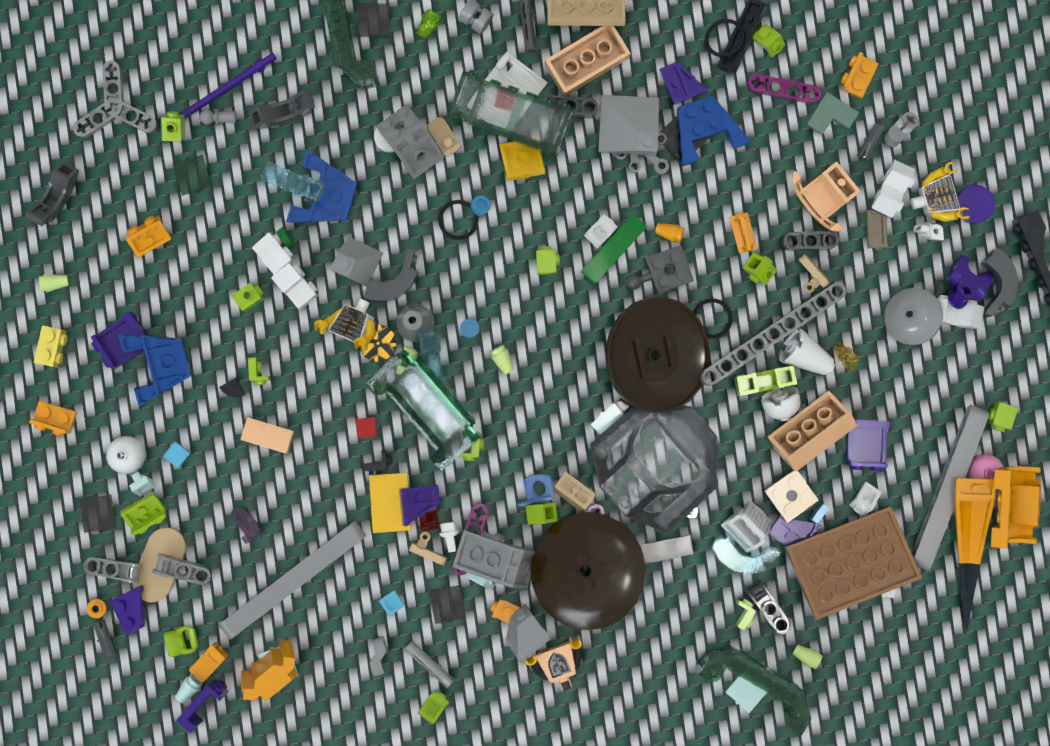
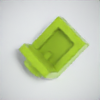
[753,23,785,58]
[460,434,484,461]
[417,691,449,724]

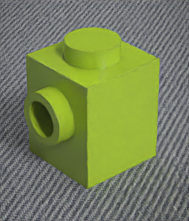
[161,111,185,142]
[536,246,560,275]
[231,282,264,313]
[988,402,1018,432]
[526,502,558,525]

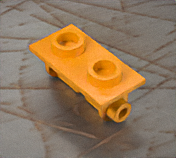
[729,212,758,254]

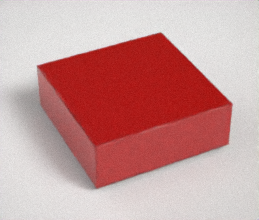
[356,417,377,438]

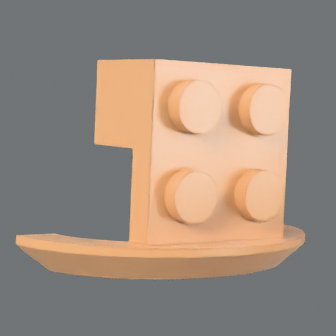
[792,162,861,232]

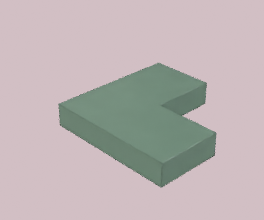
[806,92,859,135]

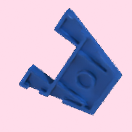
[677,96,750,167]
[286,150,357,223]
[119,334,191,406]

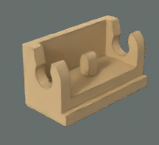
[553,472,596,512]

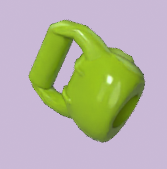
[163,626,199,657]

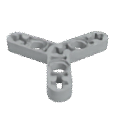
[73,61,158,138]

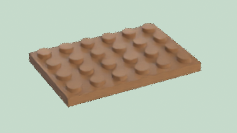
[785,506,922,621]

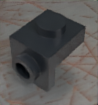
[363,450,391,475]

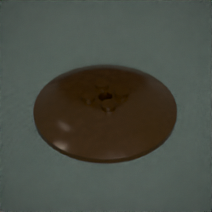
[605,297,710,413]
[531,513,646,630]

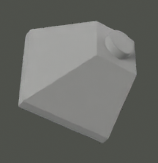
[330,237,383,287]
[506,605,551,663]

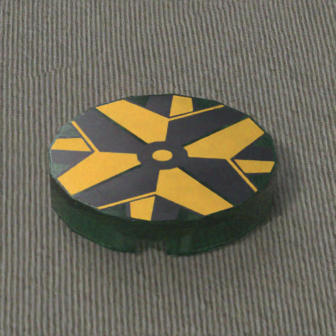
[360,324,397,363]

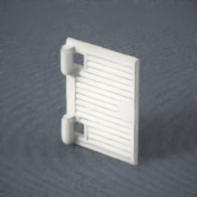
[466,52,548,137]

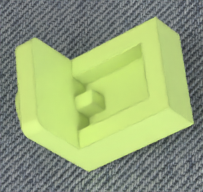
[735,599,756,631]

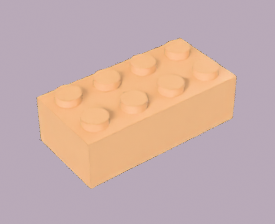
[545,26,631,96]
[768,391,857,472]

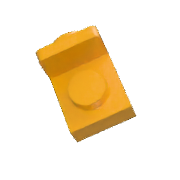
[490,597,521,624]

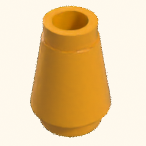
[655,223,685,243]

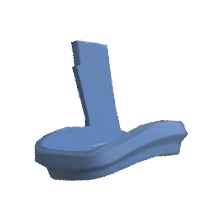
[517,474,554,507]

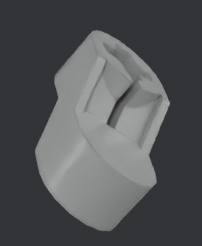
[884,112,919,147]
[369,636,388,677]

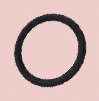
[705,19,745,57]
[438,200,478,240]
[693,299,732,339]

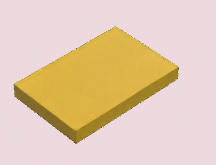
[369,473,412,533]

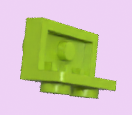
[120,491,167,536]

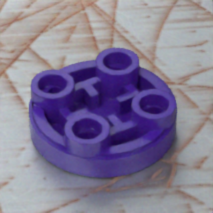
[957,185,995,224]

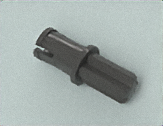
[857,123,884,161]
[93,619,115,659]

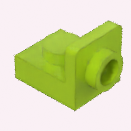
[248,357,271,385]

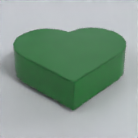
[277,227,296,249]

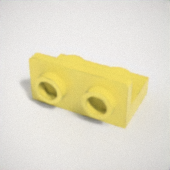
[34,325,68,368]

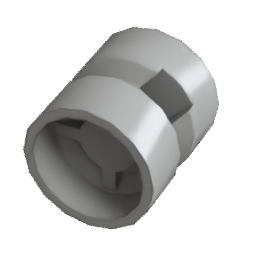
[458,0,494,35]

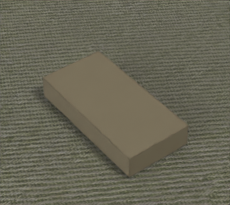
[865,210,888,249]

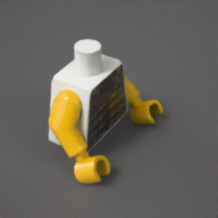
[910,161,970,222]
[314,298,376,351]

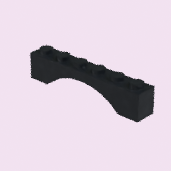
[1012,210,1050,306]

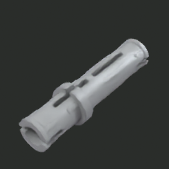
[404,641,455,688]

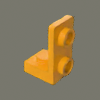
[189,642,229,683]

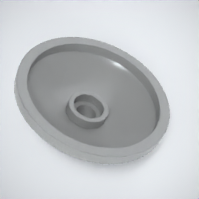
[884,288,943,345]

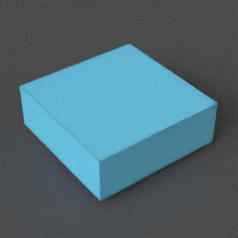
[163,441,191,468]
[809,503,829,523]
[379,589,405,616]

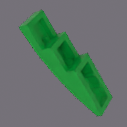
[581,214,647,285]

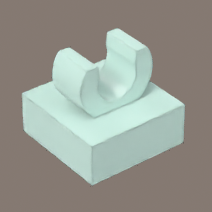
[129,472,156,496]

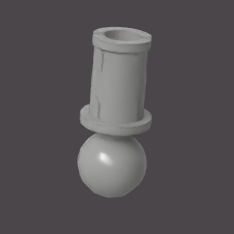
[199,109,237,125]

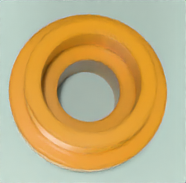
[87,599,107,618]

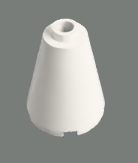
[779,328,835,375]

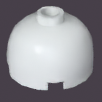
[761,386,801,421]
[106,436,147,474]

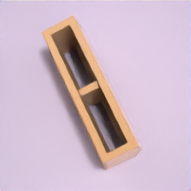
[240,417,294,454]

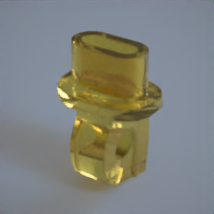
[834,343,859,372]

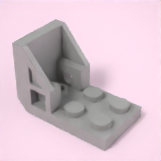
[452,530,535,589]

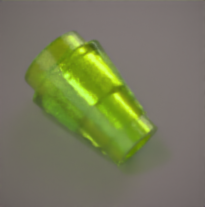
[416,9,441,39]

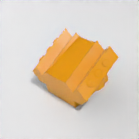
[240,639,298,702]

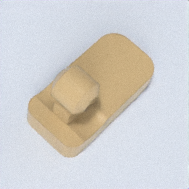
[428,117,461,157]
[799,254,830,293]
[409,531,448,565]

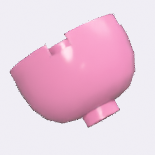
[966,454,1004,479]

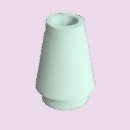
[175,674,202,703]

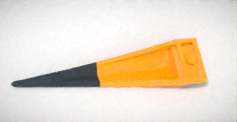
[954,477,996,630]

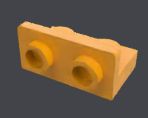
[840,52,879,99]
[126,215,171,258]
[29,401,77,436]

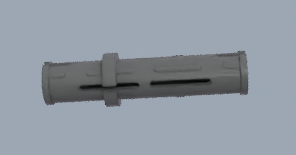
[519,0,537,52]

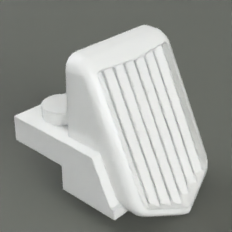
[721,502,772,553]

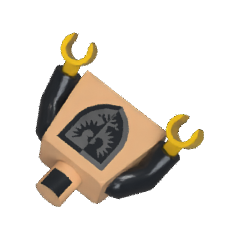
[525,635,582,690]

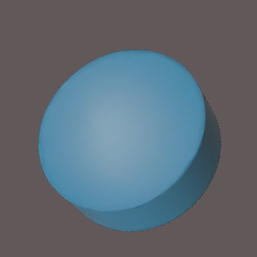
[471,196,491,216]
[460,319,479,338]

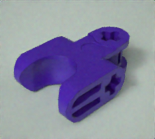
[946,254,994,309]

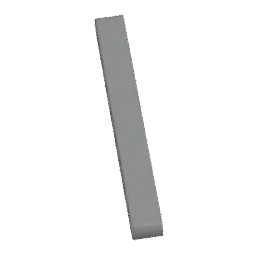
[700,282,846,386]
[911,404,989,571]
[219,521,366,640]

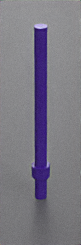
[179,52,277,119]

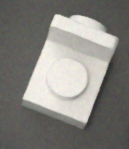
[849,482,882,516]

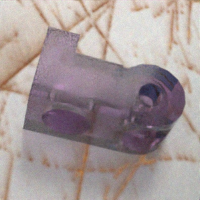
[231,507,264,544]

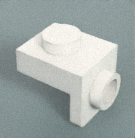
[584,214,617,249]

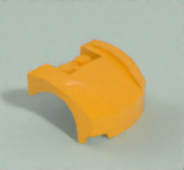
[991,466,1041,549]

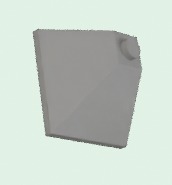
[598,95,659,156]

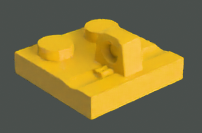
[499,137,545,181]

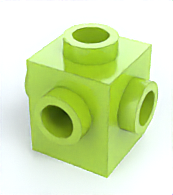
[742,252,777,285]

